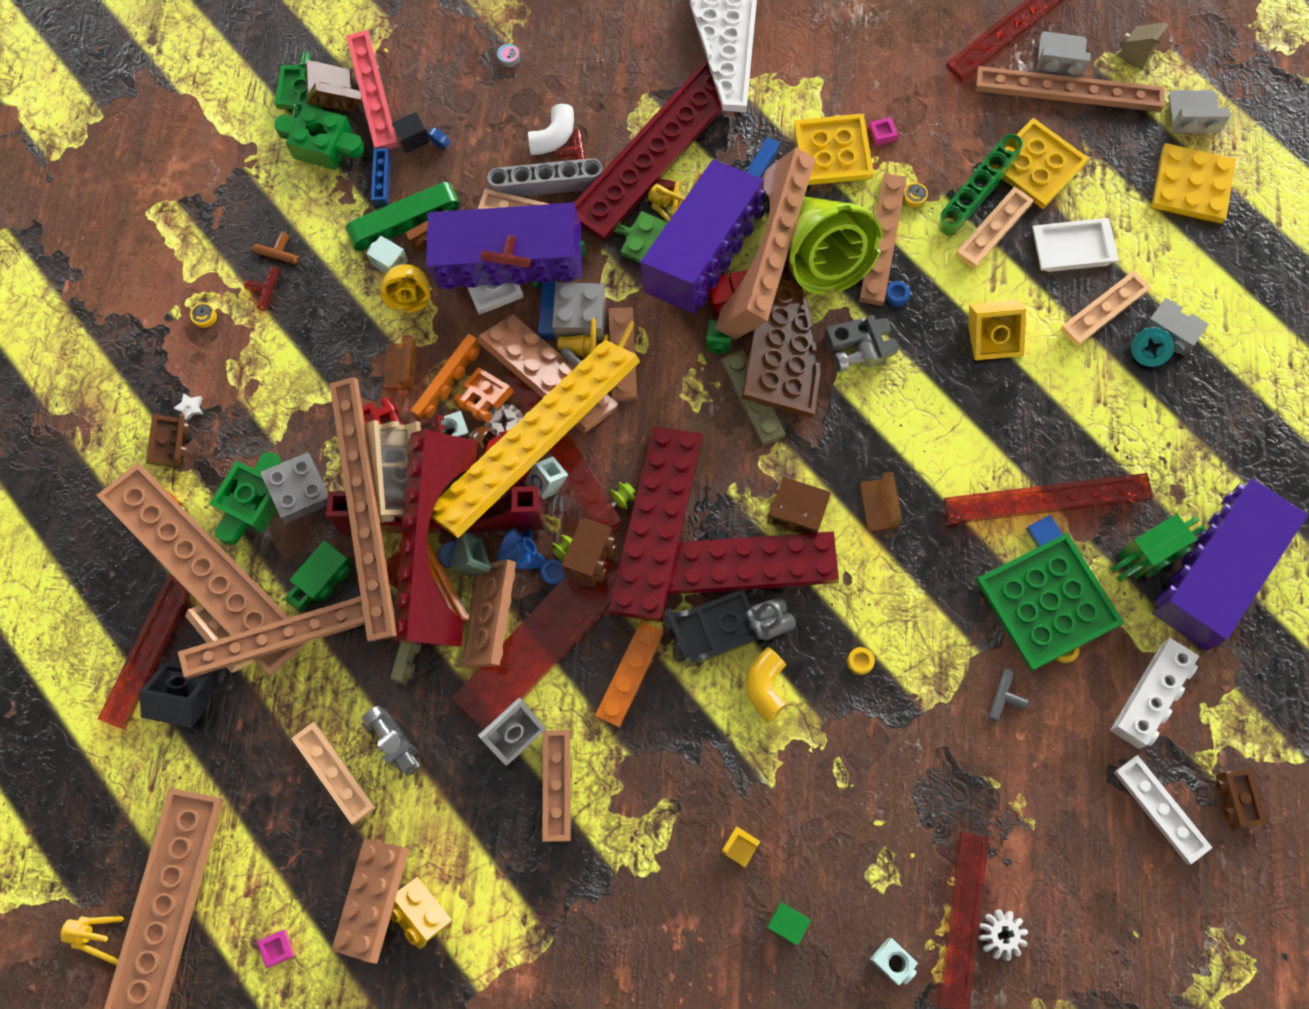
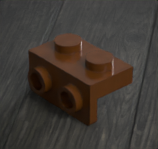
[145,414,189,468]
[1215,768,1267,830]

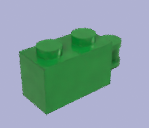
[285,541,353,612]

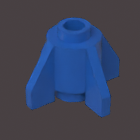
[497,528,547,570]

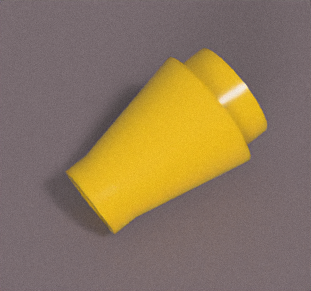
[557,334,591,358]

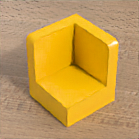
[721,826,760,868]

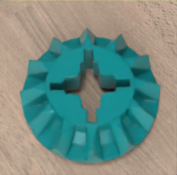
[1131,327,1174,367]

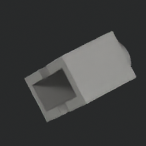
[1142,298,1209,356]

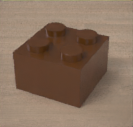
[562,517,617,589]

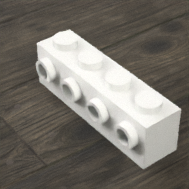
[1110,638,1199,749]

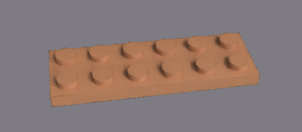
[478,314,619,434]

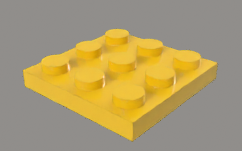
[794,114,874,185]
[990,118,1089,209]
[1151,143,1236,224]

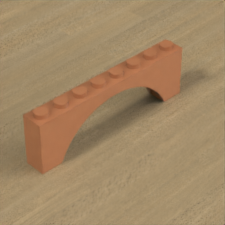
[715,147,815,340]

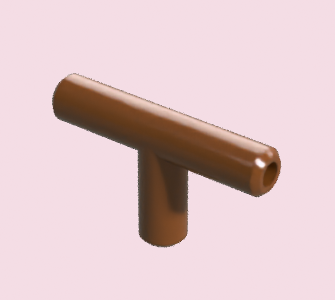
[253,232,299,265]

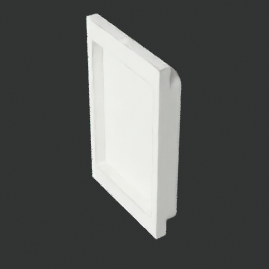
[1032,218,1119,272]

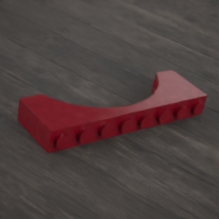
[393,429,478,647]
[326,486,545,535]

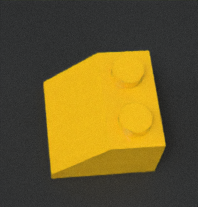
[968,300,1026,360]

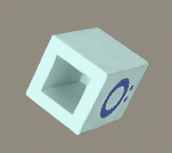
[524,456,568,499]

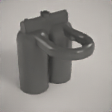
[745,597,796,640]

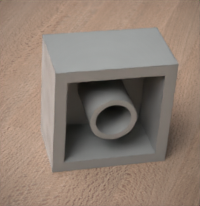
[553,283,606,341]

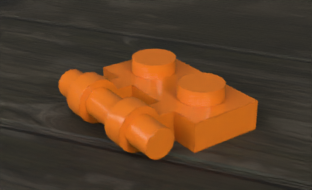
[454,367,514,422]

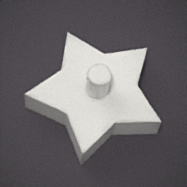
[174,394,203,422]

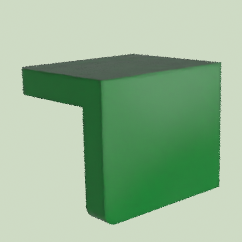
[766,902,810,946]

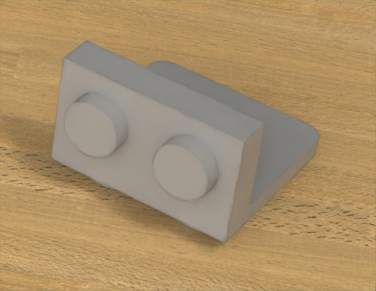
[1036,32,1091,78]
[1168,90,1230,133]

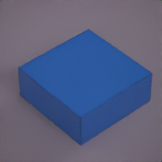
[1026,515,1063,548]

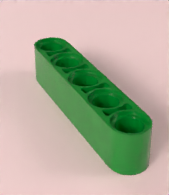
[939,134,1023,235]
[345,182,460,251]

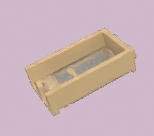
[365,420,421,523]

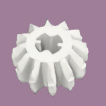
[978,910,1028,960]

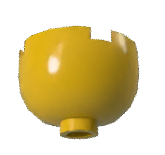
[381,264,430,313]

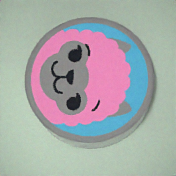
[497,43,520,67]

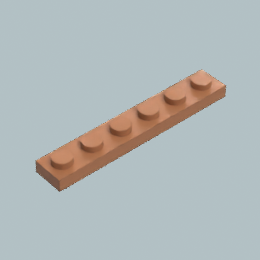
[859,173,907,306]

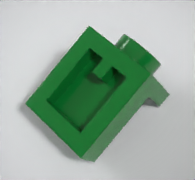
[706,320,732,354]

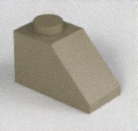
[1118,22,1169,70]

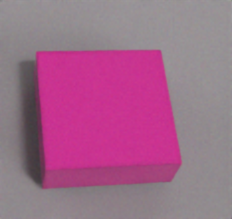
[868,117,898,146]
[257,930,295,968]

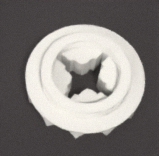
[484,404,523,439]

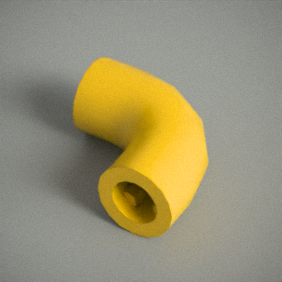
[747,647,787,722]

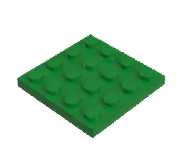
[976,533,1125,672]

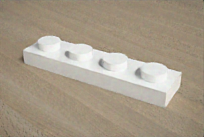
[1114,755,1213,865]

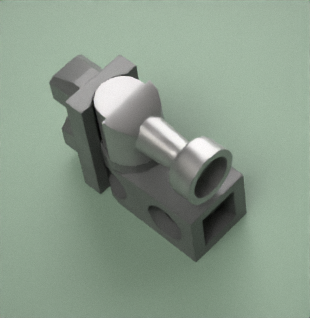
[823,315,899,373]
[361,706,421,777]

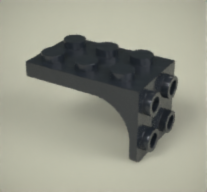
[662,590,759,669]

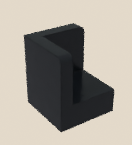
[392,112,430,153]

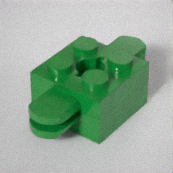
[274,105,364,171]
[209,452,283,545]
[1110,514,1206,582]

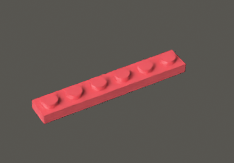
[346,30,399,149]

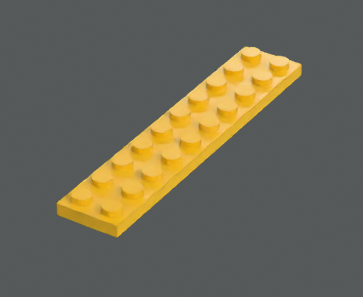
[431,340,640,538]

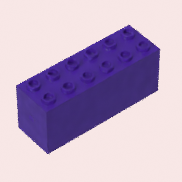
[640,159,766,314]
[426,202,582,289]
[1152,478,1309,651]

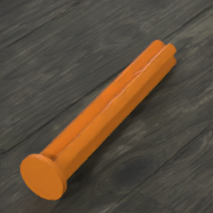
[427,535,469,624]

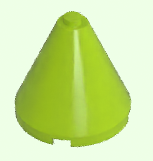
[789,197,883,294]

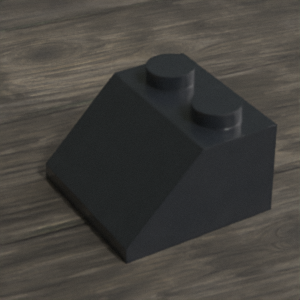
[139,662,215,728]

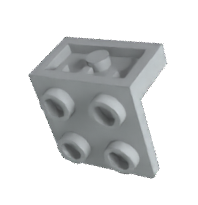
[261,453,328,524]

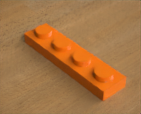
[410,334,480,422]
[595,621,665,728]

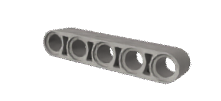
[487,158,603,197]

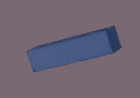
[746,137,780,178]
[371,148,391,207]
[538,280,558,340]

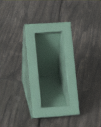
[449,532,491,576]

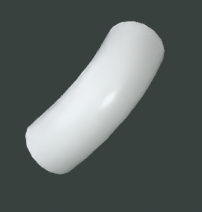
[528,104,574,155]

